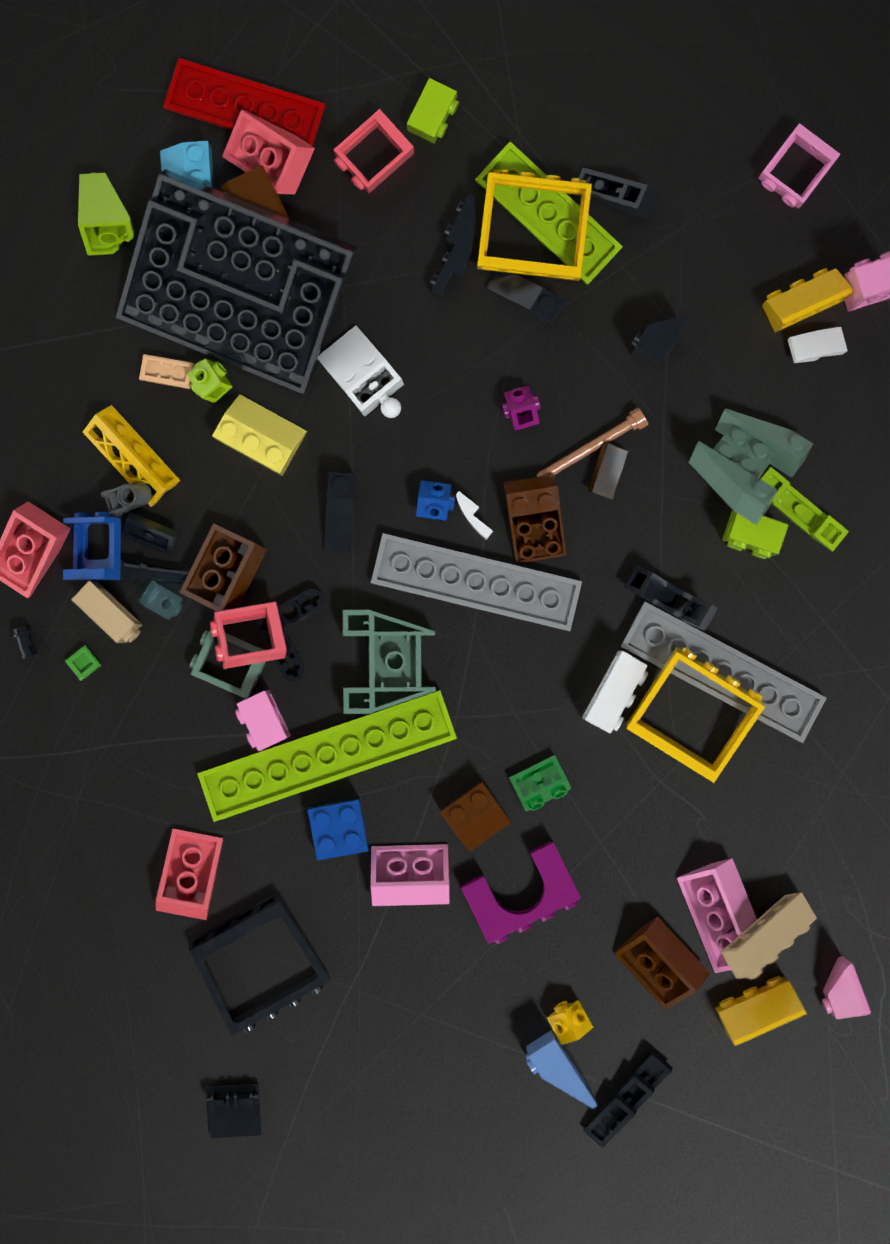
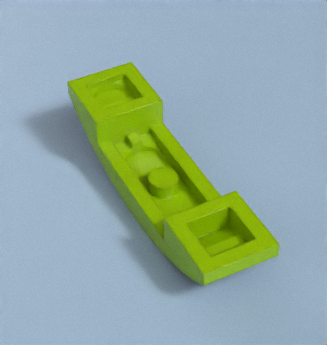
[760,467,849,551]

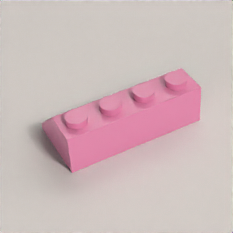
[677,858,757,973]

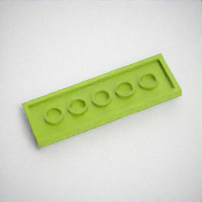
[475,142,623,285]

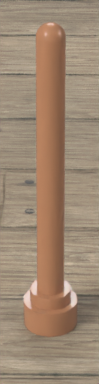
[537,407,648,477]

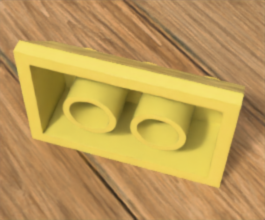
[212,395,307,476]

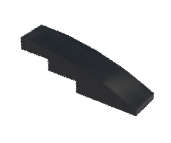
[583,1051,673,1148]

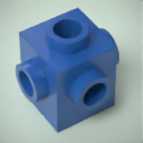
[416,480,455,520]

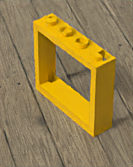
[477,169,592,281]
[626,647,765,783]

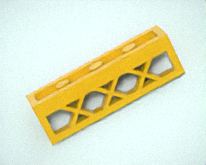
[83,405,180,507]

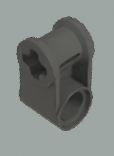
[100,482,151,517]

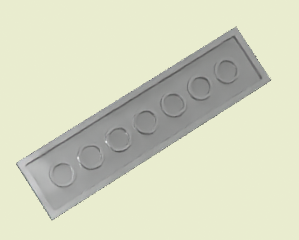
[371,533,582,631]
[620,602,827,743]

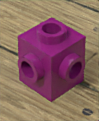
[502,386,541,431]

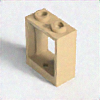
[72,581,143,643]

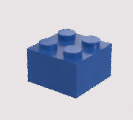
[308,798,369,861]

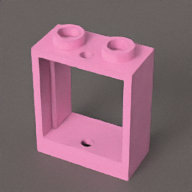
[758,123,840,209]

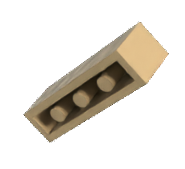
[721,892,817,979]

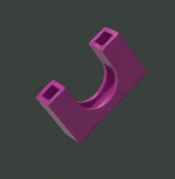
[461,840,581,945]

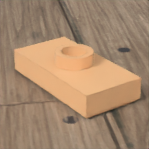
[139,354,195,389]

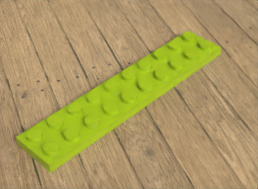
[197,690,457,822]

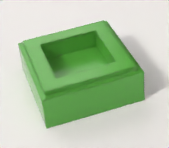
[65,645,102,681]

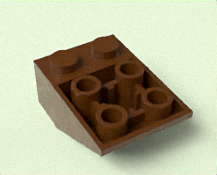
[503,474,566,564]

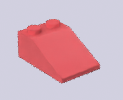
[222,110,315,194]
[0,502,70,598]
[156,829,223,920]

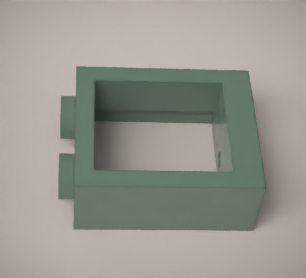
[189,629,266,699]

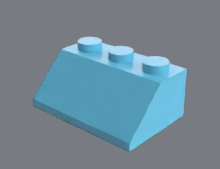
[160,141,214,189]

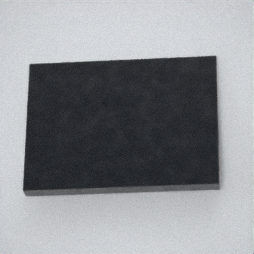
[115,169,358,394]

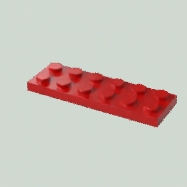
[163,58,326,146]

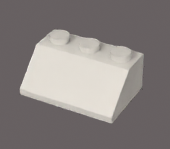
[582,651,648,734]

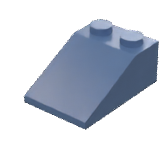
[525,1030,597,1108]

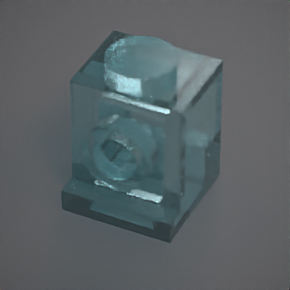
[139,579,183,620]

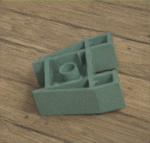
[689,409,813,525]
[343,610,436,714]

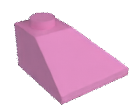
[822,956,871,1019]

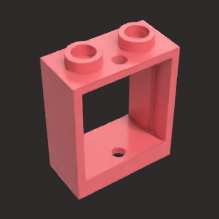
[334,109,414,194]
[210,602,287,669]

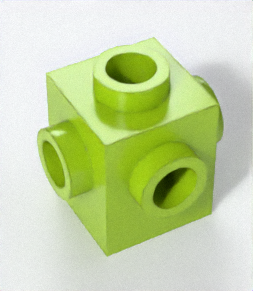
[187,359,233,403]

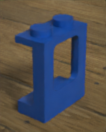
[63,512,121,581]

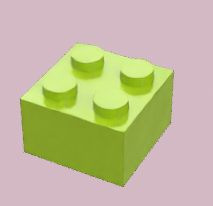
[722,511,788,559]

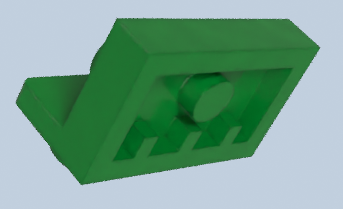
[509,755,571,811]

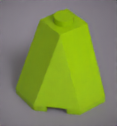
[78,173,134,255]

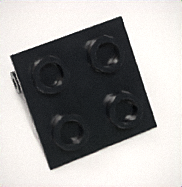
[206,1083,262,1138]

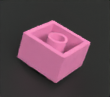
[235,690,291,751]

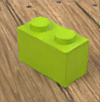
[407,78,459,144]

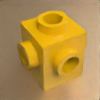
[547,1000,594,1045]

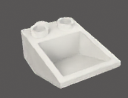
[318,326,404,418]

